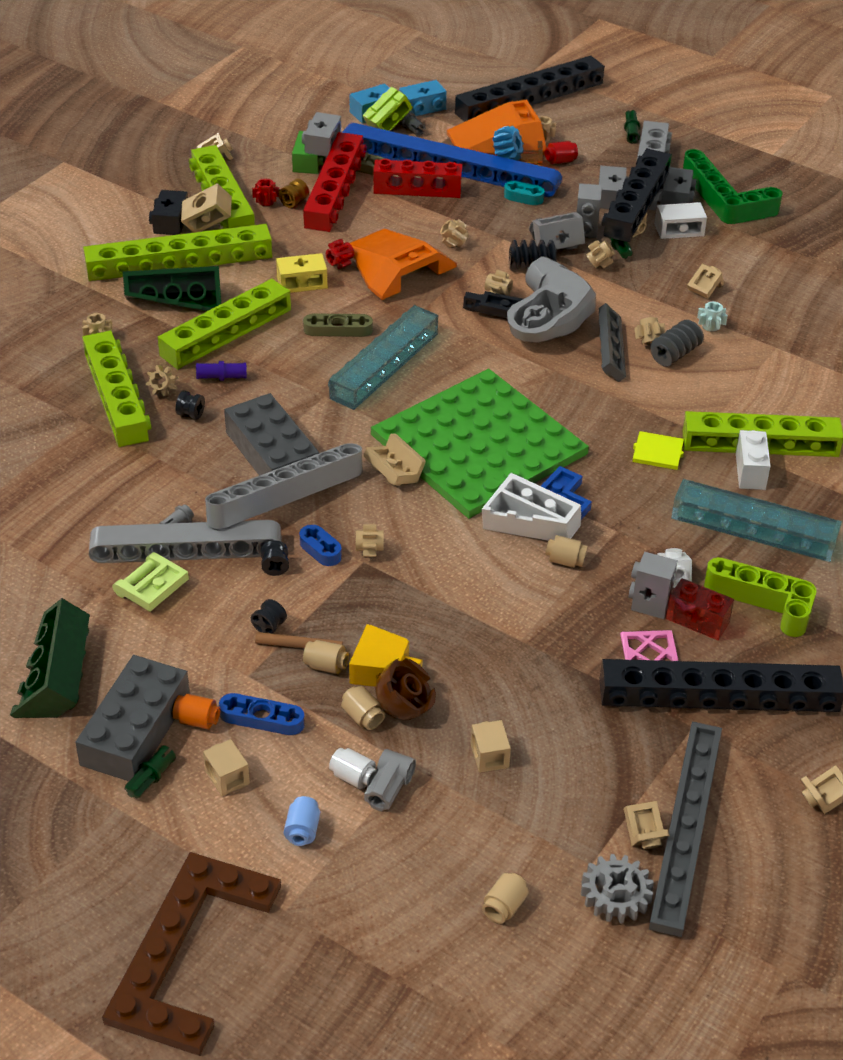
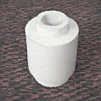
[329,748,377,789]

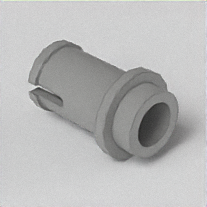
[159,504,194,524]

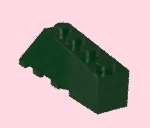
[123,266,222,311]
[10,598,90,718]

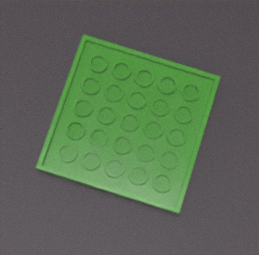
[371,368,589,519]

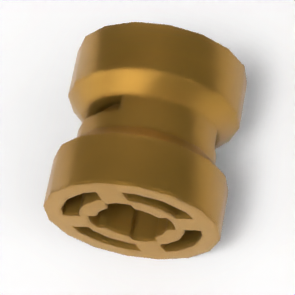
[278,178,309,208]

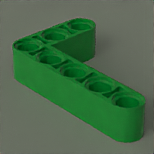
[683,149,783,224]

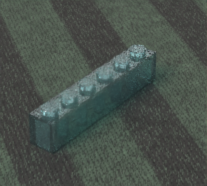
[328,305,438,410]
[671,479,842,562]

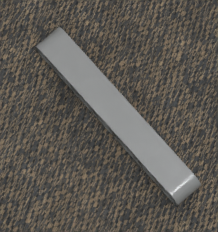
[205,443,362,529]
[88,520,281,563]

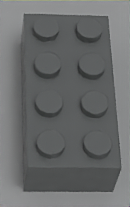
[224,393,319,476]
[75,655,190,781]

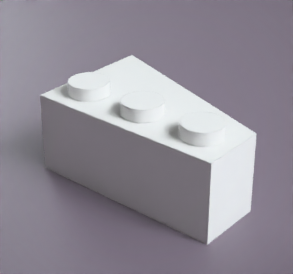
[482,473,581,541]

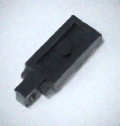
[463,291,523,318]

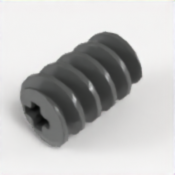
[651,320,704,367]

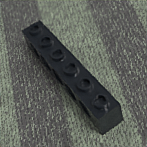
[601,148,672,243]

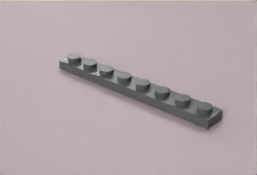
[649,721,722,937]

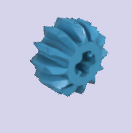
[493,126,524,160]

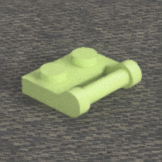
[112,552,189,612]

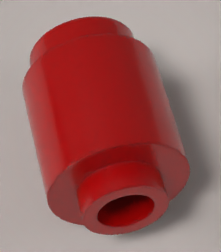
[545,141,578,164]

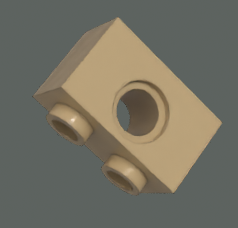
[181,183,232,233]

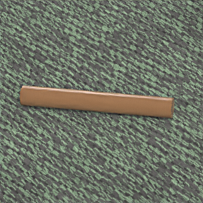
[255,632,343,649]

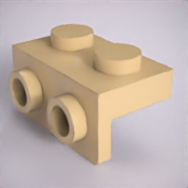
[363,434,426,486]

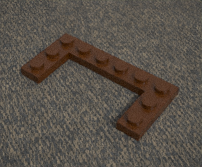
[102,852,281,1056]

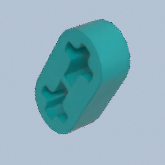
[504,181,545,205]

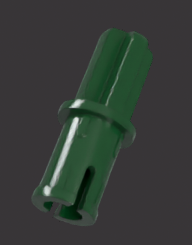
[624,110,641,144]
[608,237,633,259]
[125,745,176,799]

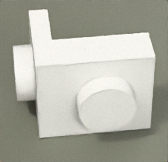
[657,548,692,588]

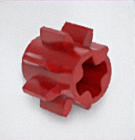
[252,178,279,206]
[326,238,354,269]

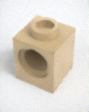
[471,720,511,773]
[203,739,250,797]

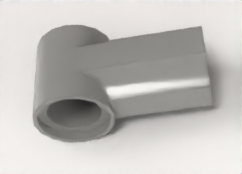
[364,749,416,812]

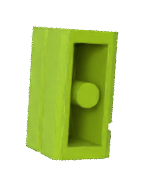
[363,86,413,131]

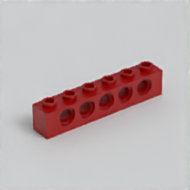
[303,132,367,232]

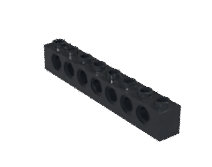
[455,55,605,122]
[599,659,843,713]

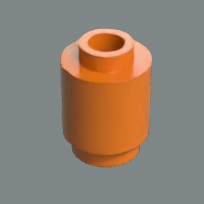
[173,694,220,730]

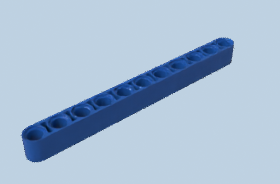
[342,123,563,197]

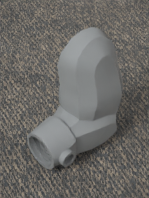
[507,257,596,343]

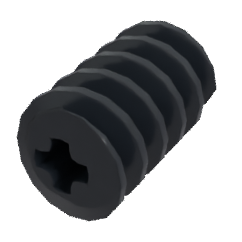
[509,240,557,269]

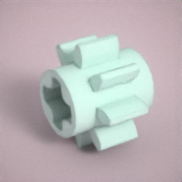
[697,301,728,331]

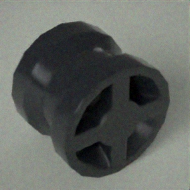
[175,390,205,420]
[261,540,289,576]
[250,599,287,634]

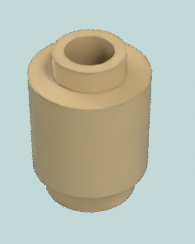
[545,535,588,568]
[303,640,349,674]
[341,686,385,730]
[482,873,529,924]

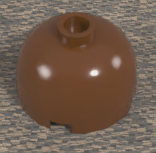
[375,658,436,720]

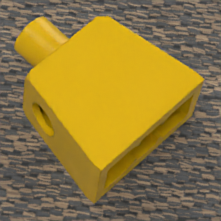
[349,624,423,687]

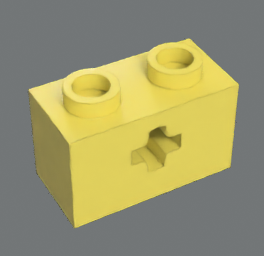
[276,253,328,293]

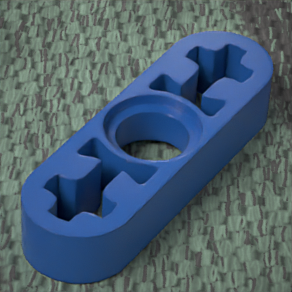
[219,693,305,735]

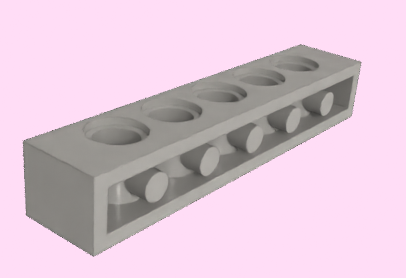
[637,121,672,211]

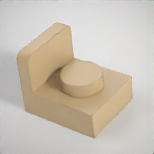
[197,133,233,160]
[687,264,724,299]

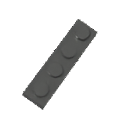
[598,303,626,382]

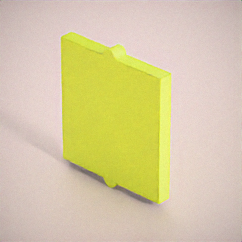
[632,431,684,470]

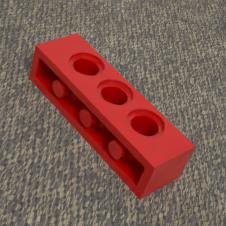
[373,159,462,198]

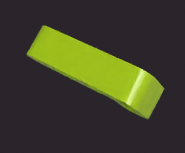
[704,557,816,637]

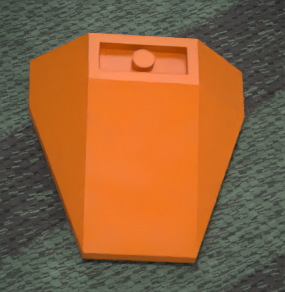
[447,100,546,157]
[350,229,457,300]

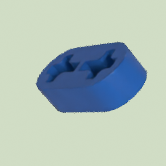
[299,525,342,566]

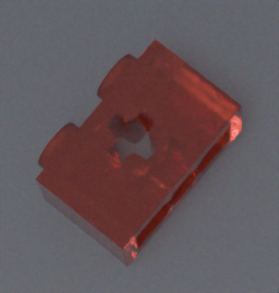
[666,578,735,641]

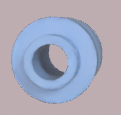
[283,796,320,846]

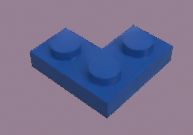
[541,466,592,520]

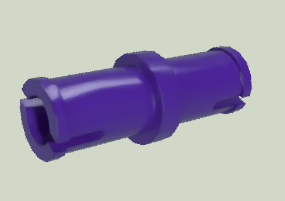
[196,361,247,381]

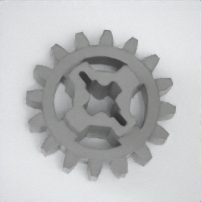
[581,854,654,923]

